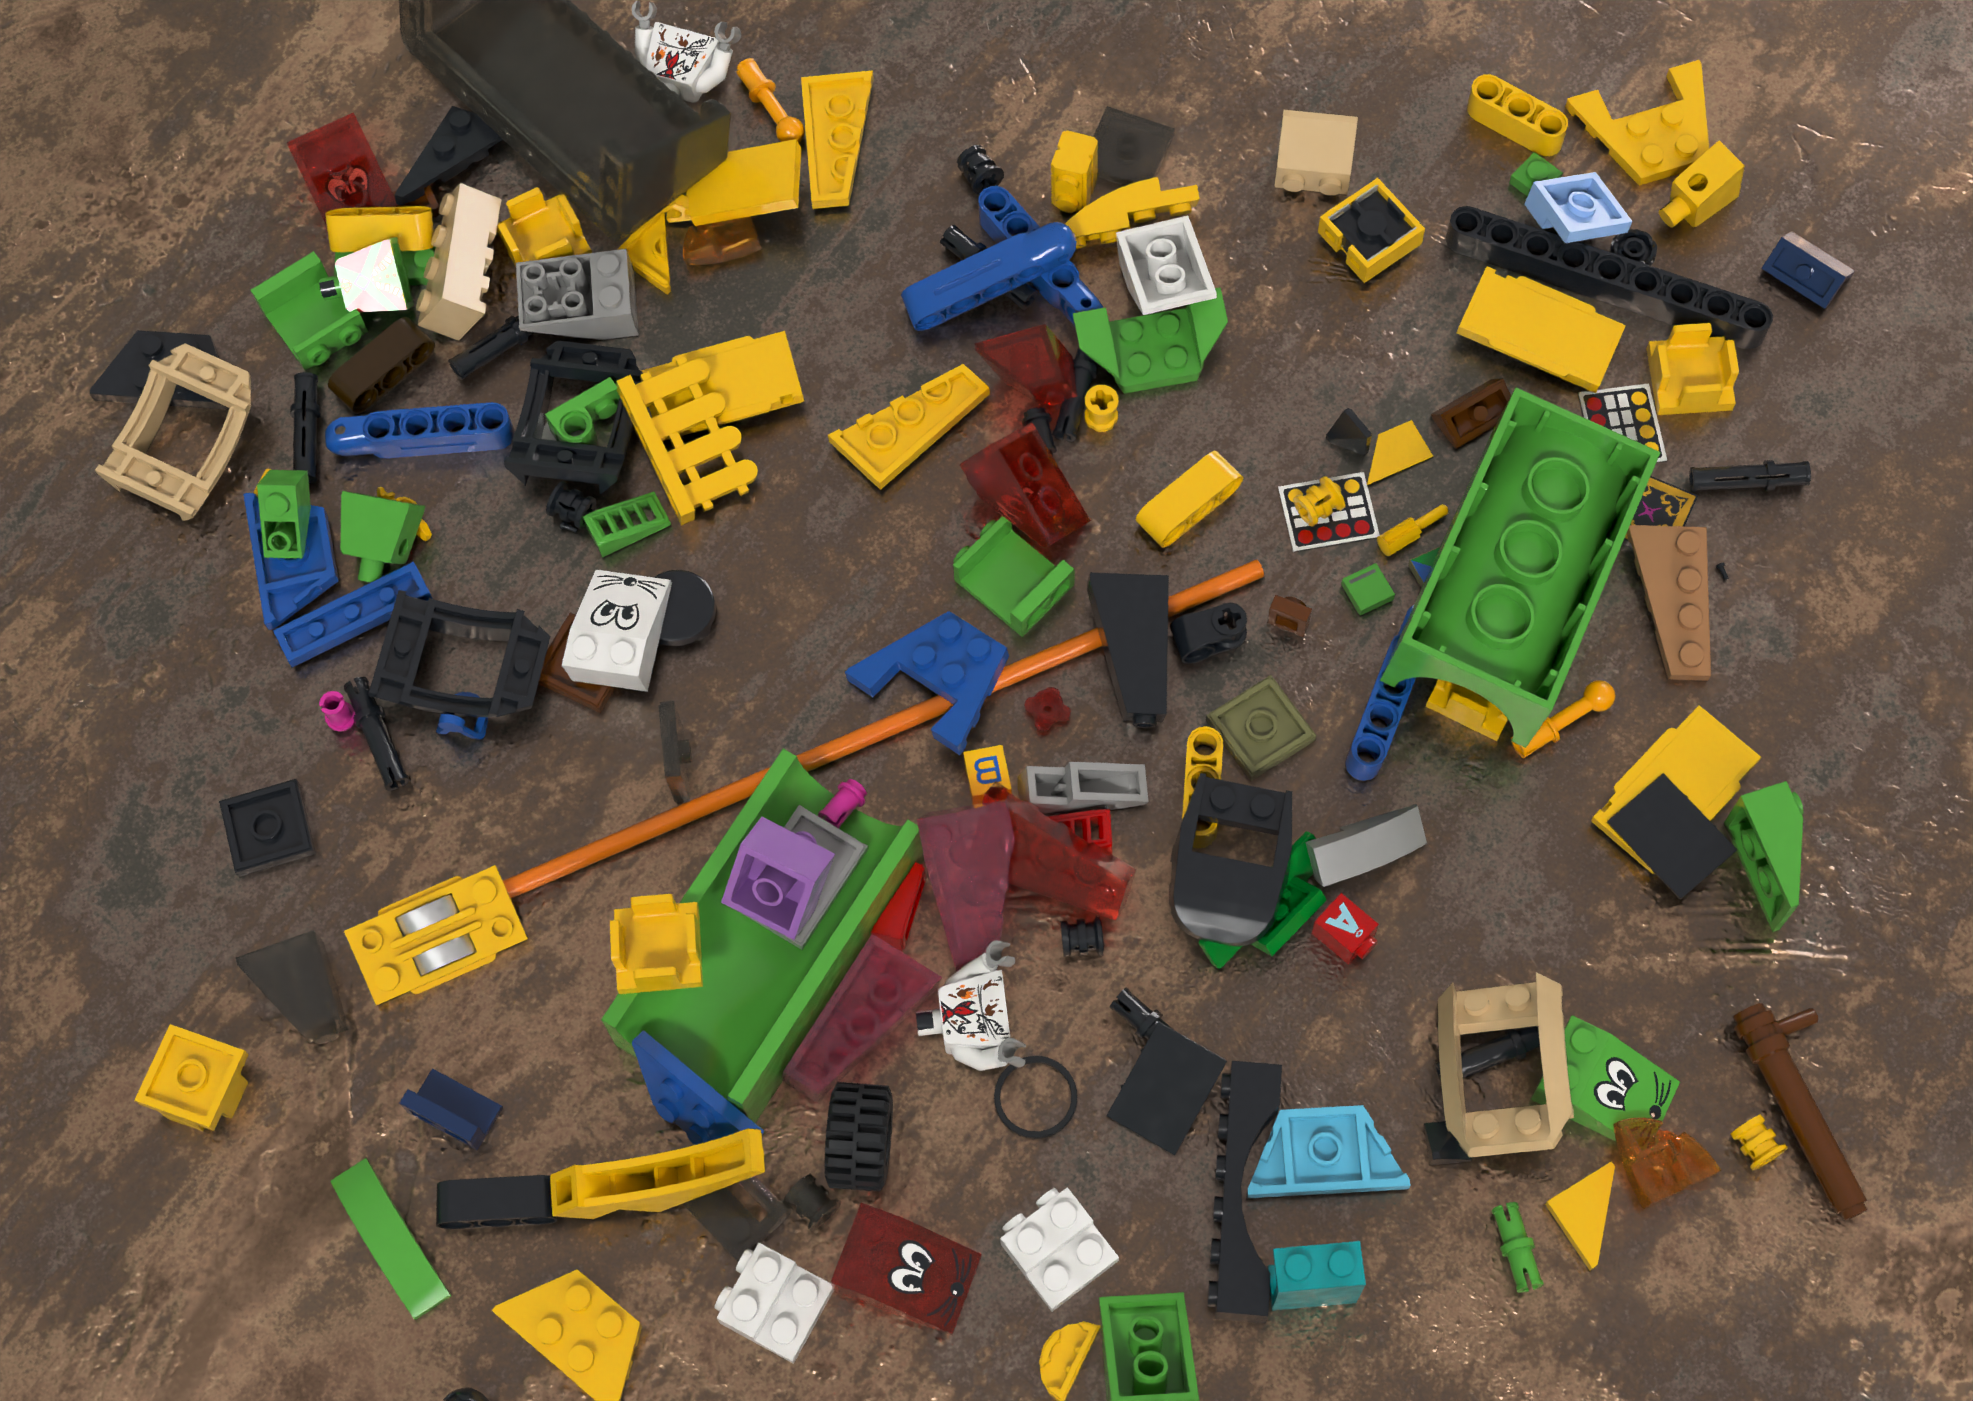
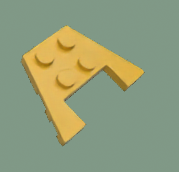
[1565,60,1709,186]

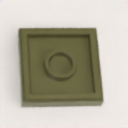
[1206,675,1317,781]

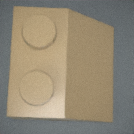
[1275,110,1358,195]

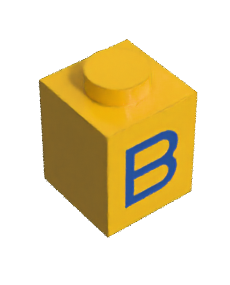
[963,745,1012,811]

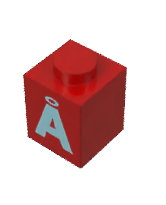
[1311,893,1379,965]

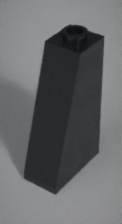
[1087,572,1169,728]

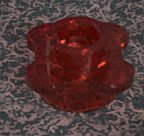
[1024,687,1071,731]

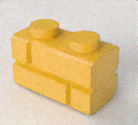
[1051,130,1098,213]

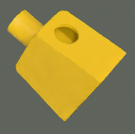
[1659,140,1745,228]

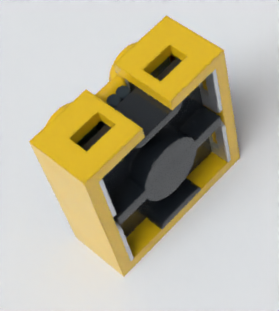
[1318,178,1425,283]

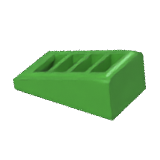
[583,492,671,558]

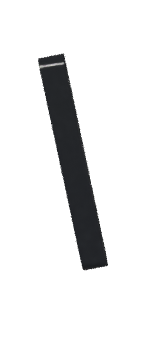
[1446,206,1773,349]

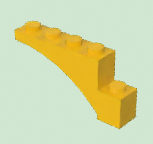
[550,1128,765,1219]

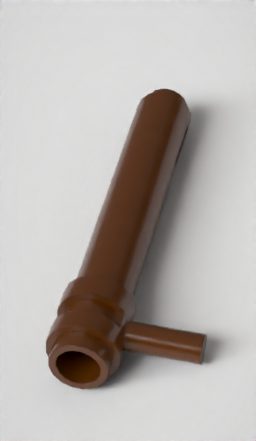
[1733,1003,1867,1221]

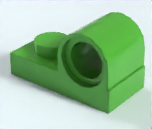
[545,377,620,446]

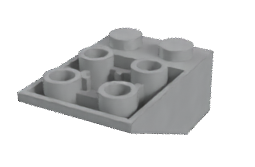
[516,249,639,340]

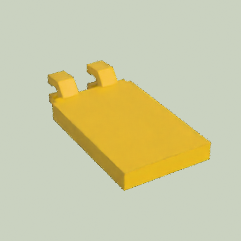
[659,139,801,226]

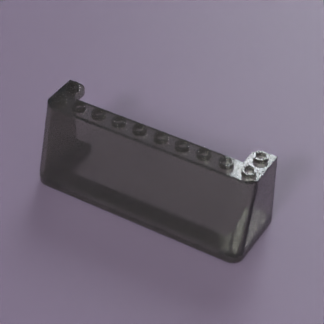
[399,0,731,242]

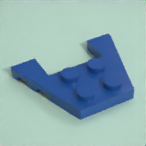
[845,611,1009,755]

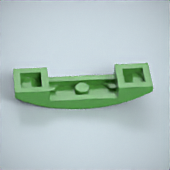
[330,1158,451,1320]

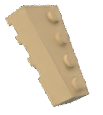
[416,183,501,341]

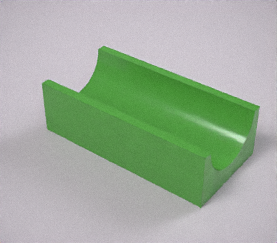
[1380,387,1661,748]
[601,749,926,1123]

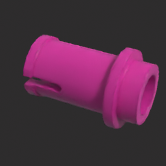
[319,691,355,732]
[818,779,867,829]

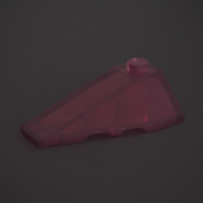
[917,800,1014,972]

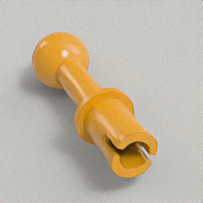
[736,58,805,143]
[1511,680,1616,758]

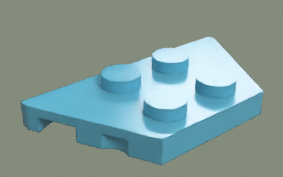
[1247,1105,1411,1198]

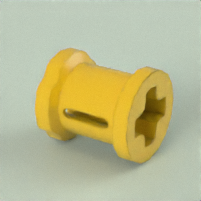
[1085,385,1119,432]

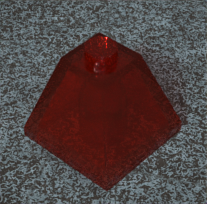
[975,324,1077,406]

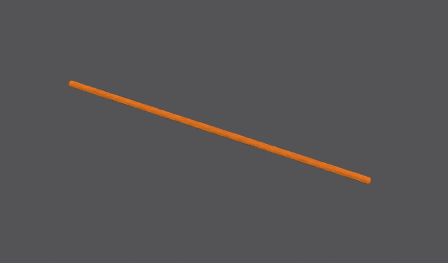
[503,559,1264,899]

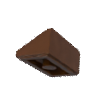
[1431,378,1511,448]

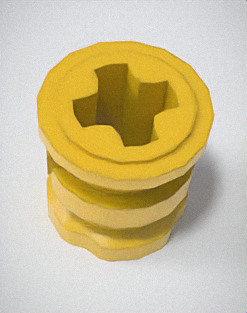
[1293,476,1345,527]
[1730,1114,1788,1171]

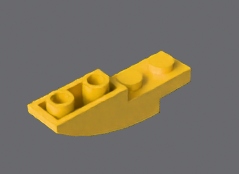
[1065,177,1200,249]

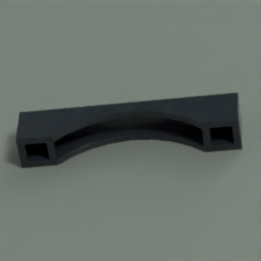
[1207,1061,1282,1324]

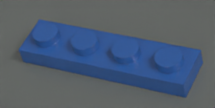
[273,562,433,668]

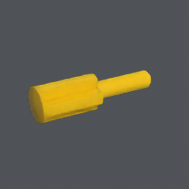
[1376,504,1449,557]

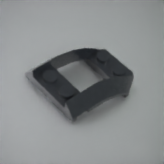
[504,341,643,495]
[368,590,551,717]

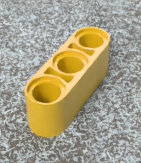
[1467,74,1568,157]
[325,206,434,252]
[1135,451,1244,548]
[1182,726,1223,849]

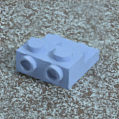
[1524,172,1632,243]

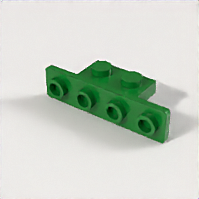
[1198,831,1327,969]

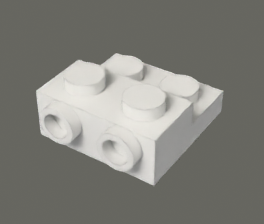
[1000,1187,1119,1312]
[715,1243,835,1364]

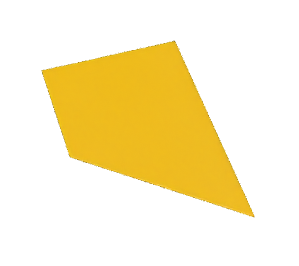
[1367,420,1434,485]

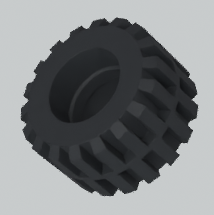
[825,1082,893,1192]

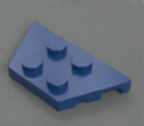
[243,493,339,630]
[632,1030,764,1145]

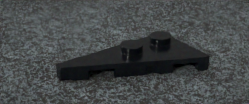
[394,106,516,206]

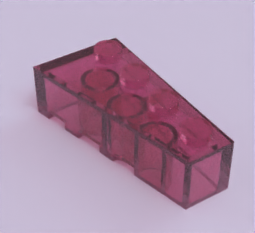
[782,934,942,1103]

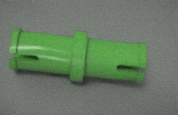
[1492,1202,1544,1293]

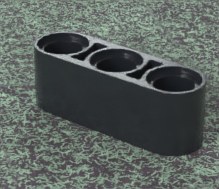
[436,1175,557,1229]

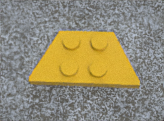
[491,1269,642,1401]

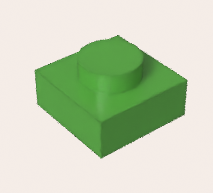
[1509,152,1563,197]

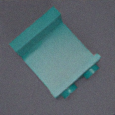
[1267,1241,1366,1311]

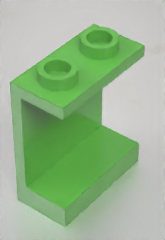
[250,251,368,371]
[953,512,1075,637]

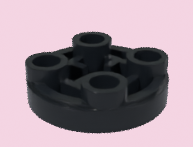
[653,570,716,646]

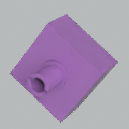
[721,817,835,940]

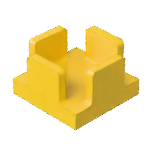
[497,187,592,267]
[1646,323,1739,415]
[1426,679,1508,741]
[610,894,703,994]
[134,1024,249,1131]

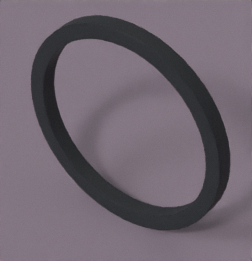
[994,1056,1077,1139]

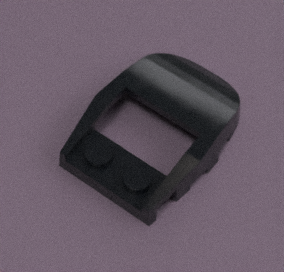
[1169,773,1292,946]

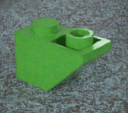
[257,470,311,559]

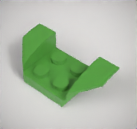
[1073,287,1228,394]

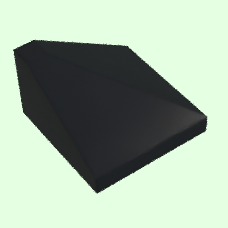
[1326,408,1372,455]
[1423,1121,1472,1166]

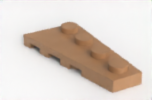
[1626,525,1711,681]

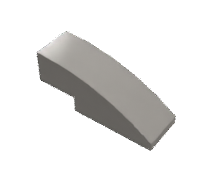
[1017,762,1149,815]
[1305,804,1427,887]

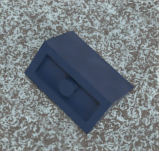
[1761,232,1855,309]
[399,1068,503,1151]

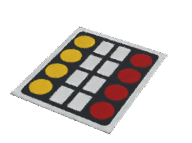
[1578,383,1667,462]
[1278,472,1380,552]

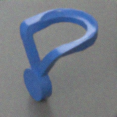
[436,692,488,740]

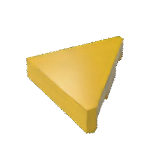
[617,206,671,295]
[1545,1161,1615,1271]

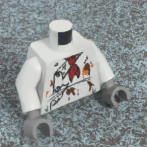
[632,1,741,113]
[916,940,1026,1071]

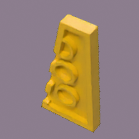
[801,70,874,209]
[828,364,990,490]

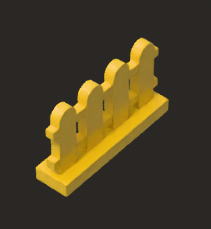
[617,356,758,525]

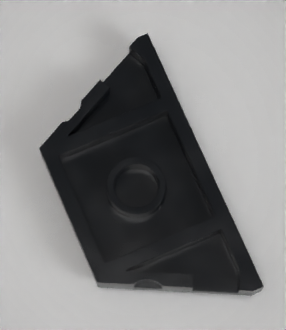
[89,330,230,410]

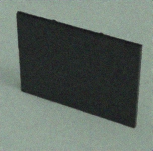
[1606,773,1737,900]
[1107,1022,1227,1155]

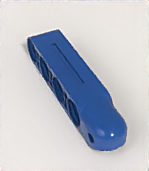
[978,186,1103,327]
[901,222,1077,331]
[325,402,515,459]
[1345,605,1416,781]

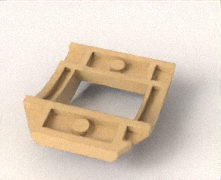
[95,343,251,521]
[1438,972,1574,1158]

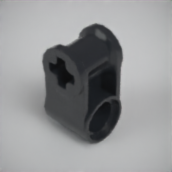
[1169,602,1247,664]

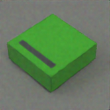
[1341,563,1395,616]

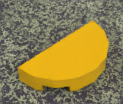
[1039,1321,1101,1401]

